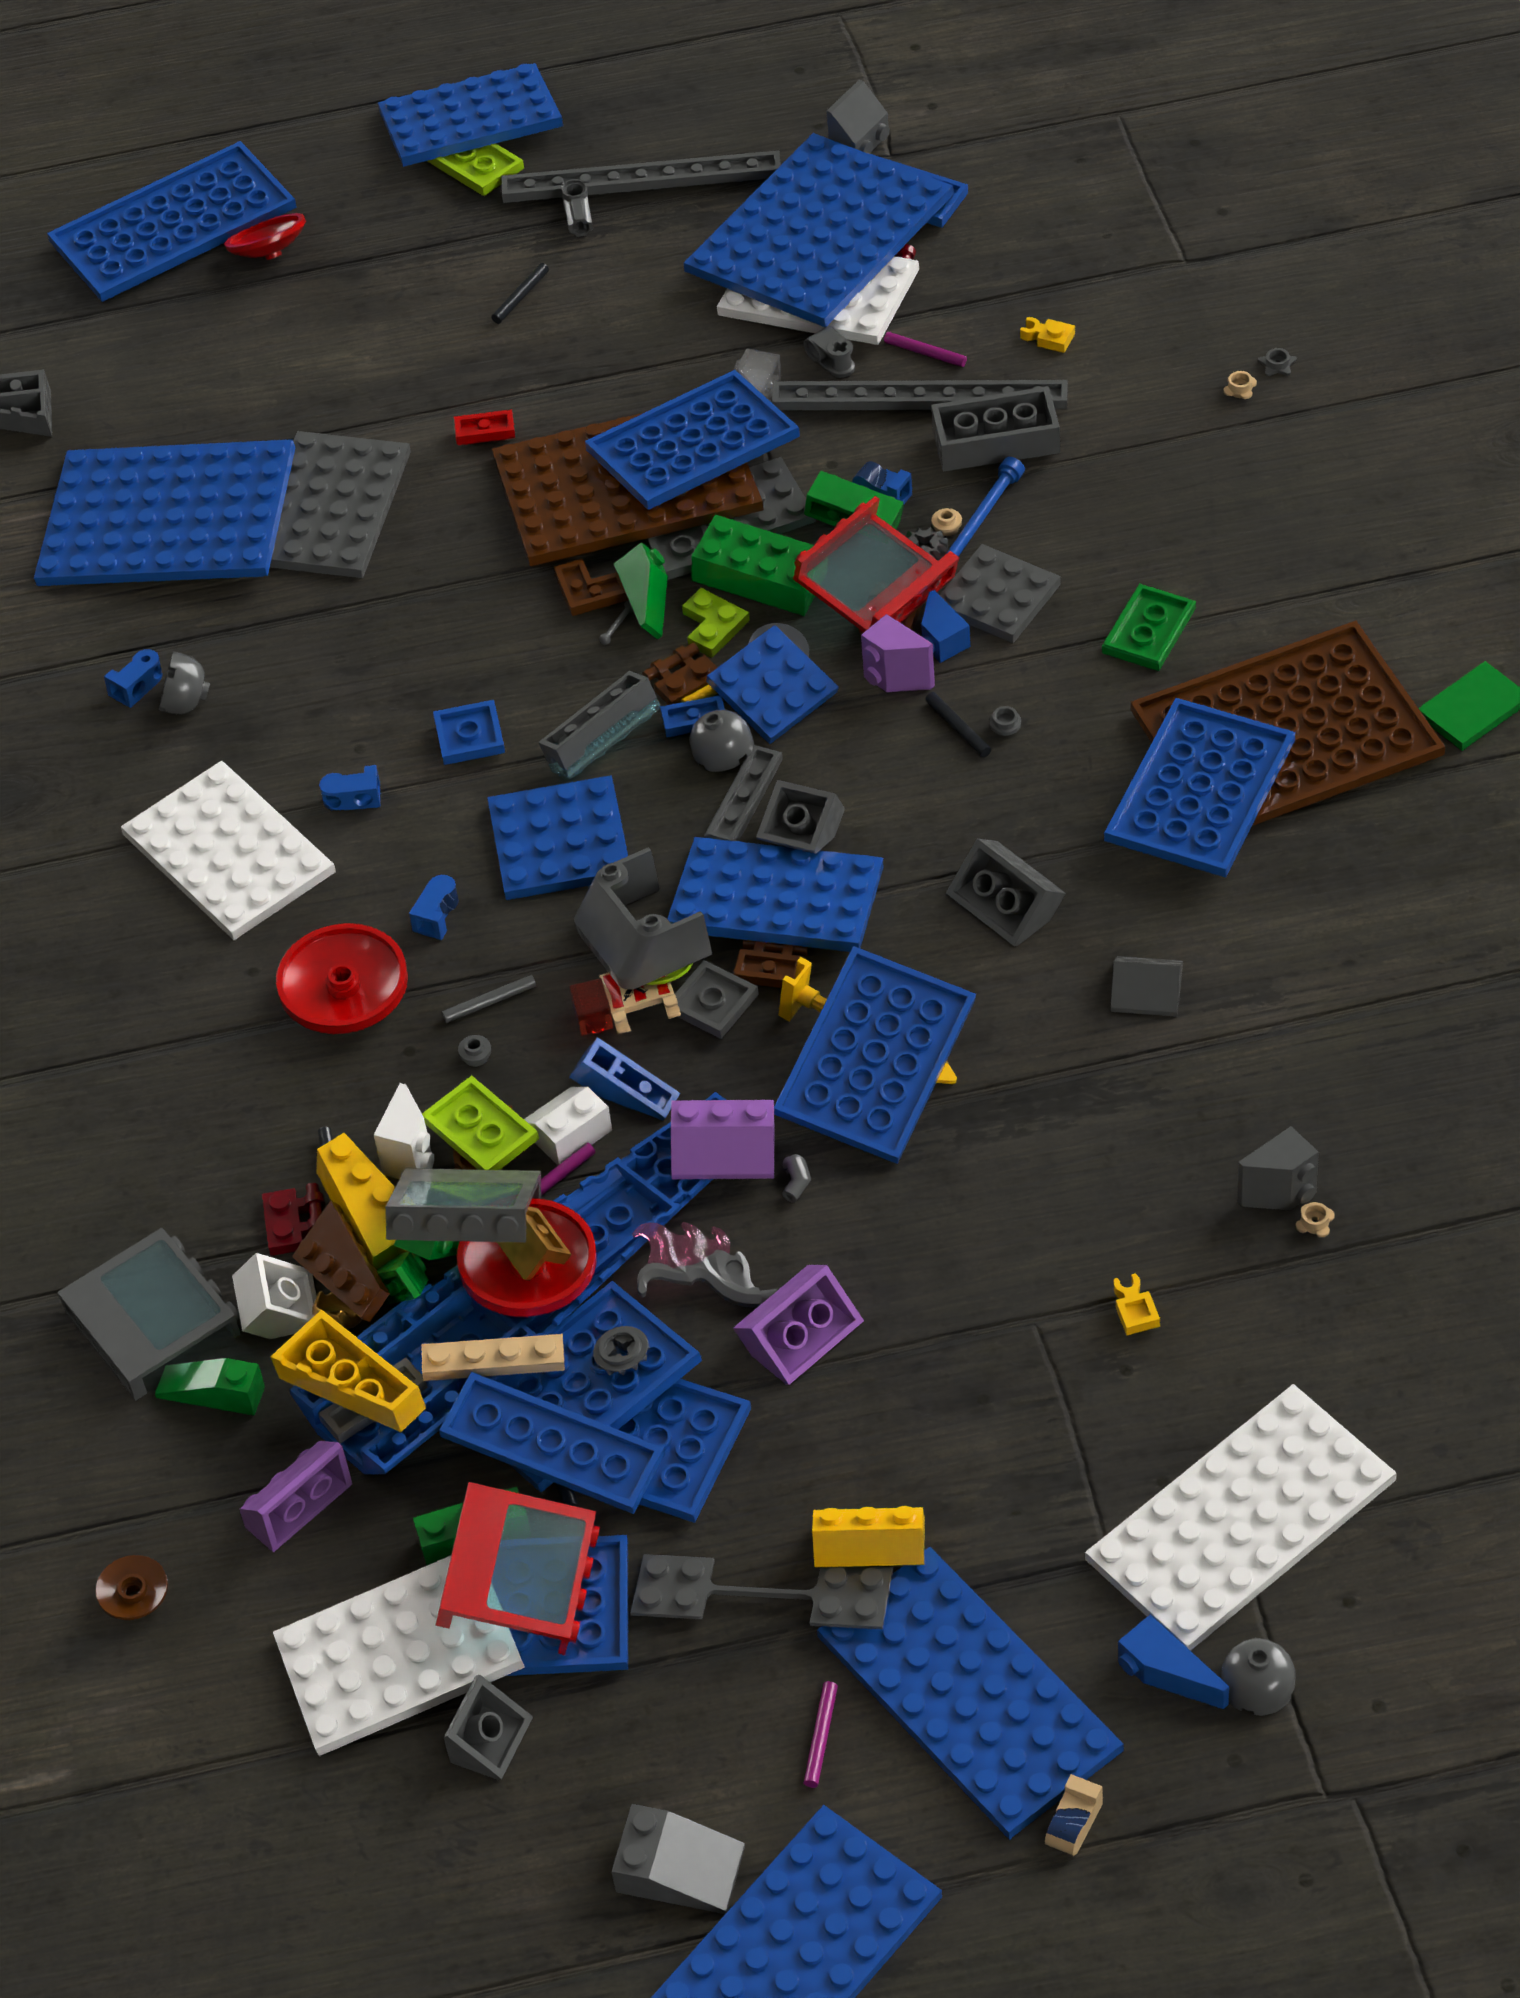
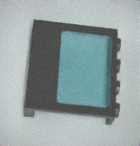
[385,1168,541,1243]
[57,1228,240,1401]

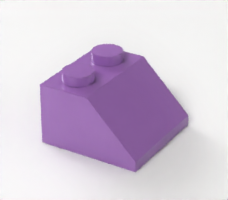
[861,614,935,692]

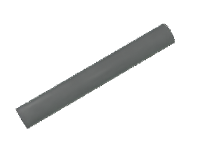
[441,975,536,1024]

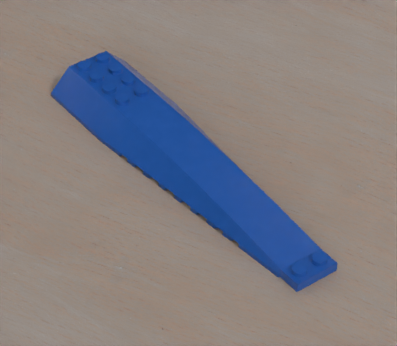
[289,1092,726,1474]

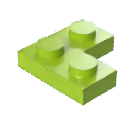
[682,588,750,658]

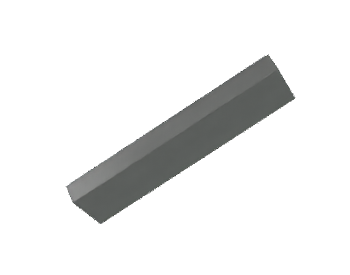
[704,745,783,841]

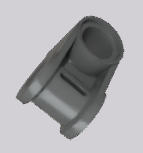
[804,326,855,378]

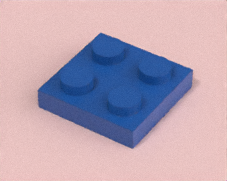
[433,700,505,765]

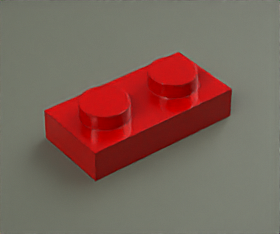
[454,409,515,445]

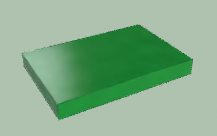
[1102,583,1196,671]
[1419,661,1520,751]

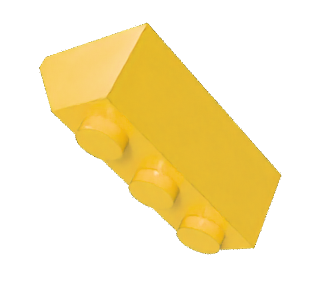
[812,1506,925,1567]

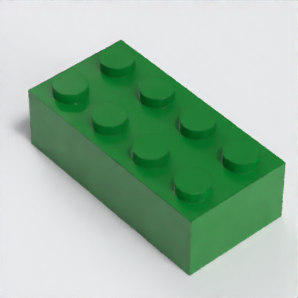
[692,515,828,616]

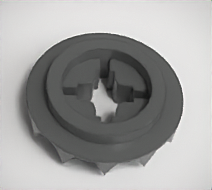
[900,527,949,565]
[593,1326,650,1376]

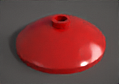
[224,213,306,260]

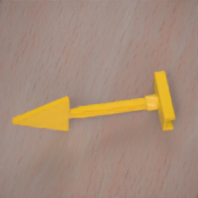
[778,957,957,1084]

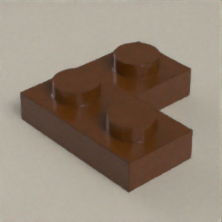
[554,559,629,616]

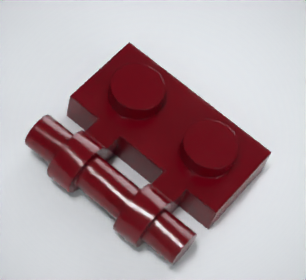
[262,1183,325,1256]

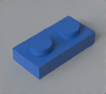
[660,695,725,737]

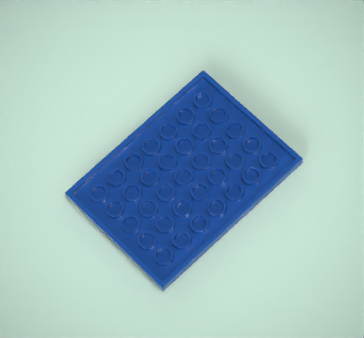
[683,133,954,328]
[34,439,295,586]

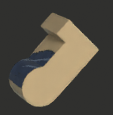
[1045,1774,1103,1856]

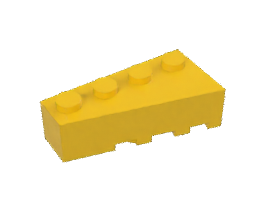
[316,1133,413,1270]
[270,1309,426,1432]

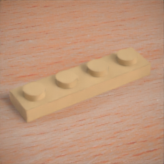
[421,1334,565,1381]

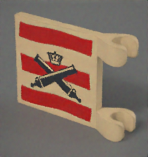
[599,973,681,1034]

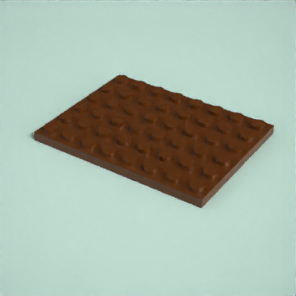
[492,411,764,566]
[1131,620,1445,826]

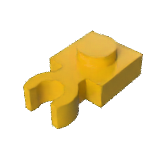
[1020,317,1075,353]
[1114,1273,1160,1335]

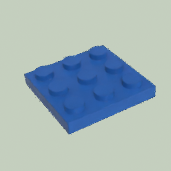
[706,625,839,744]

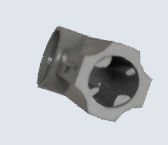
[562,179,593,237]

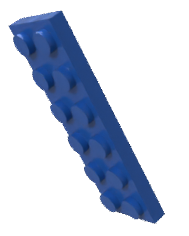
[439,1372,665,1514]

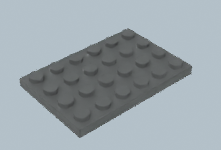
[270,431,411,578]

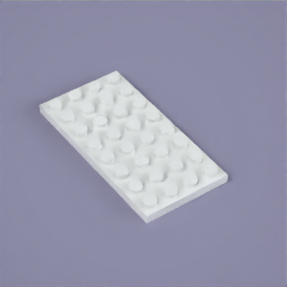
[1085,1384,1397,1651]

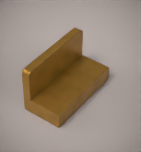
[497,1205,572,1280]

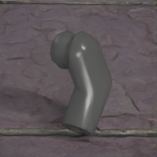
[782,1154,811,1203]

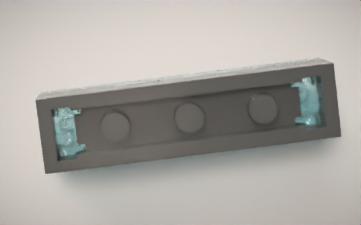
[538,671,660,779]

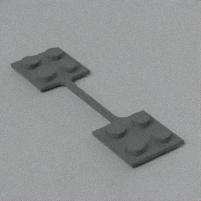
[630,1554,893,1630]

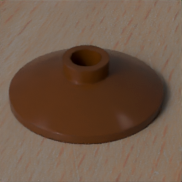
[95,1555,168,1620]

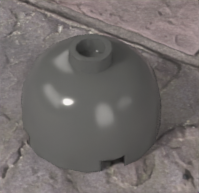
[158,651,210,715]
[689,710,754,772]
[1221,1638,1296,1716]

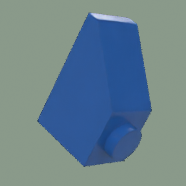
[921,590,971,663]

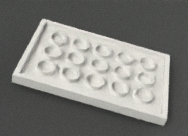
[717,256,919,345]
[121,761,336,940]
[273,1556,525,1756]

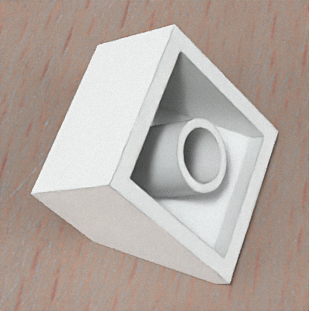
[374,1083,434,1179]
[524,1087,612,1165]
[232,1253,317,1339]

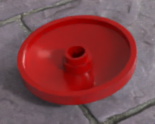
[276,923,408,1034]
[457,1198,597,1317]

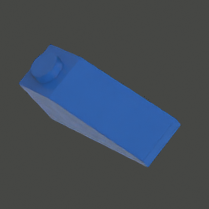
[569,1037,680,1120]
[1118,1614,1229,1709]

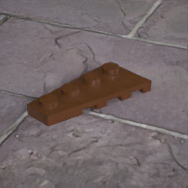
[292,1200,389,1322]

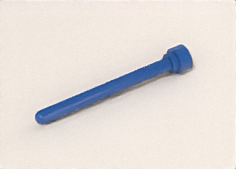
[945,457,1025,557]

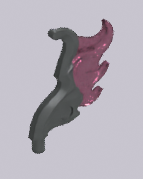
[632,1222,777,1308]

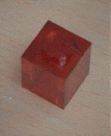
[569,978,613,1036]

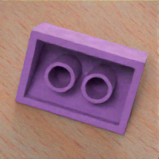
[671,1100,775,1179]
[733,1265,864,1385]
[239,1441,352,1552]

